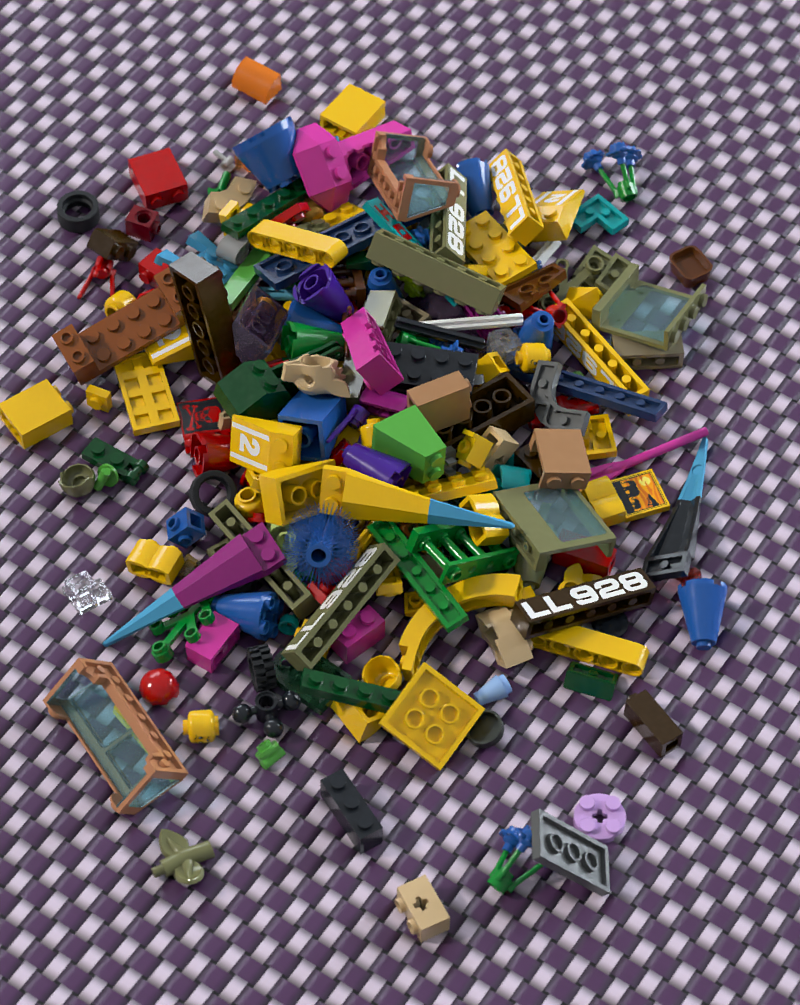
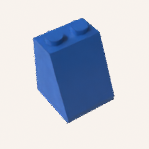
[278,390,347,462]

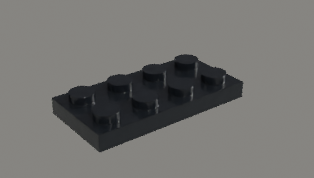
[386,341,479,398]

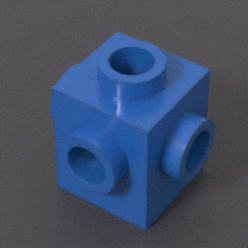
[166,507,206,548]

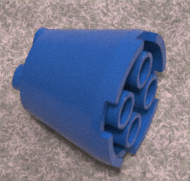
[232,116,301,193]

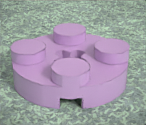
[573,793,626,844]

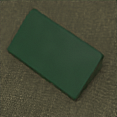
[563,661,620,701]

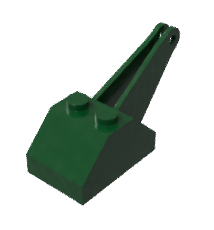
[213,341,344,420]

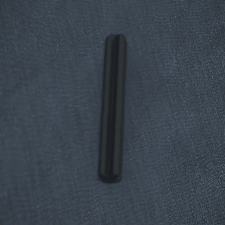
[394,316,485,351]

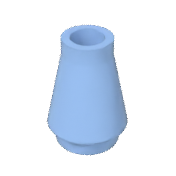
[473,674,512,706]

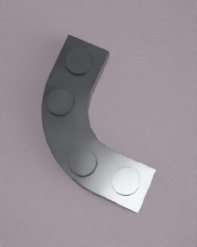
[530,360,591,437]

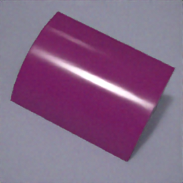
[359,387,407,419]

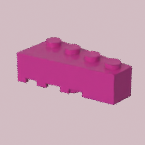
[338,120,415,191]
[341,307,404,396]

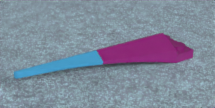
[103,522,288,647]

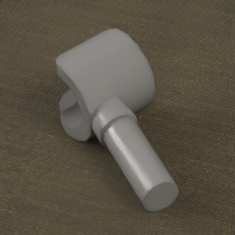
[213,149,235,172]

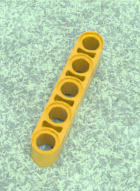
[247,219,348,268]
[530,626,650,676]

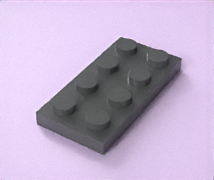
[531,809,610,896]

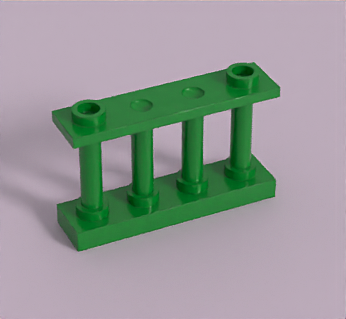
[405,524,520,585]

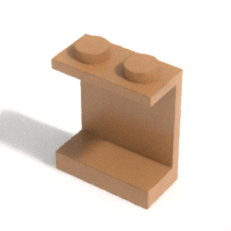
[529,428,592,490]

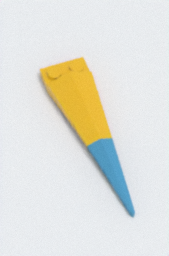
[319,464,515,529]

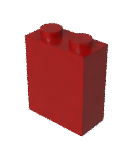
[128,147,189,210]

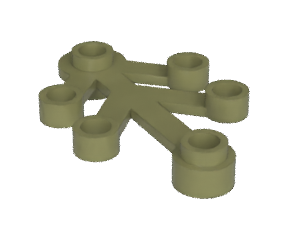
[537,255,604,310]

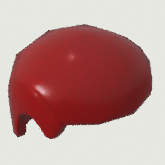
[139,668,180,705]

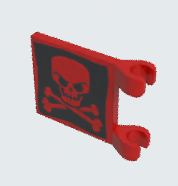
[177,397,231,454]

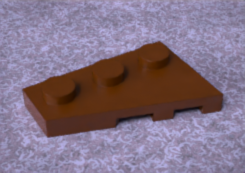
[501,263,567,313]

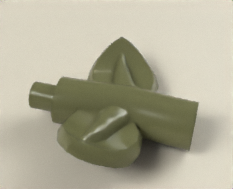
[151,829,215,884]

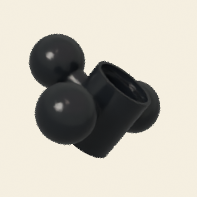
[232,691,301,738]

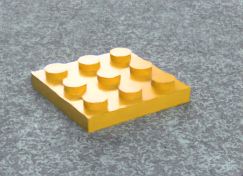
[378,662,485,771]

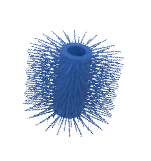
[282,501,360,590]

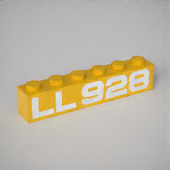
[489,148,544,246]
[554,298,650,417]

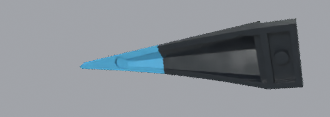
[642,437,708,582]

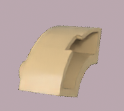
[202,176,257,223]
[475,606,533,669]

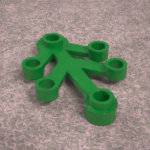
[149,596,215,664]

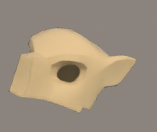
[281,353,351,398]

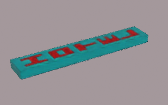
[362,197,459,307]

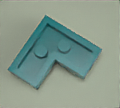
[572,193,629,236]

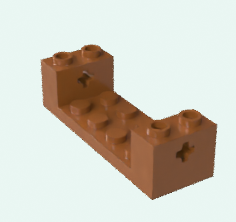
[51,267,185,386]

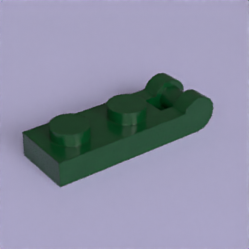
[81,437,150,486]

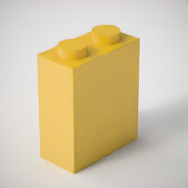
[320,83,385,140]
[0,379,74,450]

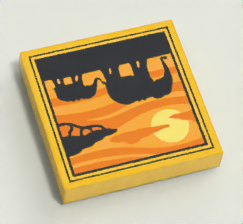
[610,469,670,523]

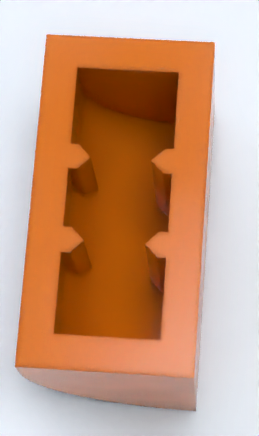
[231,56,281,105]

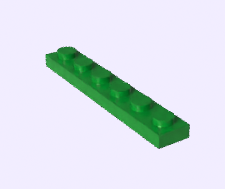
[367,521,469,634]

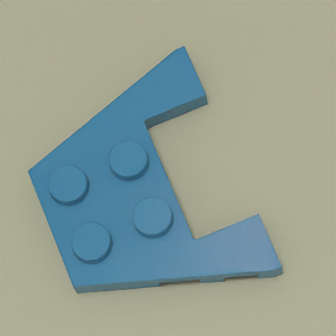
[154,231,239,285]

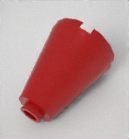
[190,431,241,477]

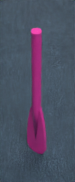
[559,427,709,494]

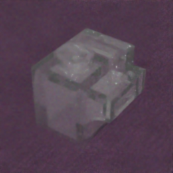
[62,570,113,615]

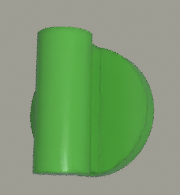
[94,464,119,491]
[255,739,286,770]

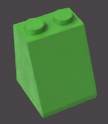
[372,405,446,484]

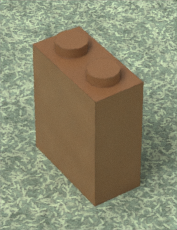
[407,370,472,432]

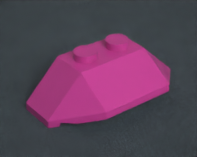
[293,122,352,213]

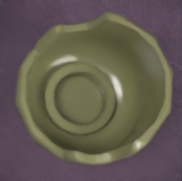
[58,463,96,497]

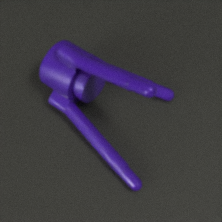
[326,404,370,445]

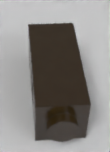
[623,689,683,758]

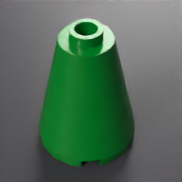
[281,321,345,361]

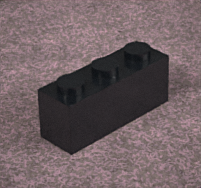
[320,769,383,855]

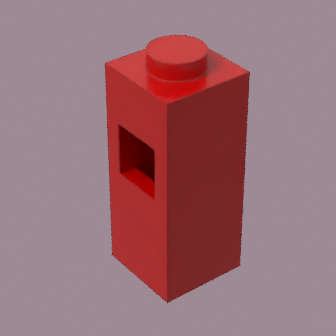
[552,530,617,578]

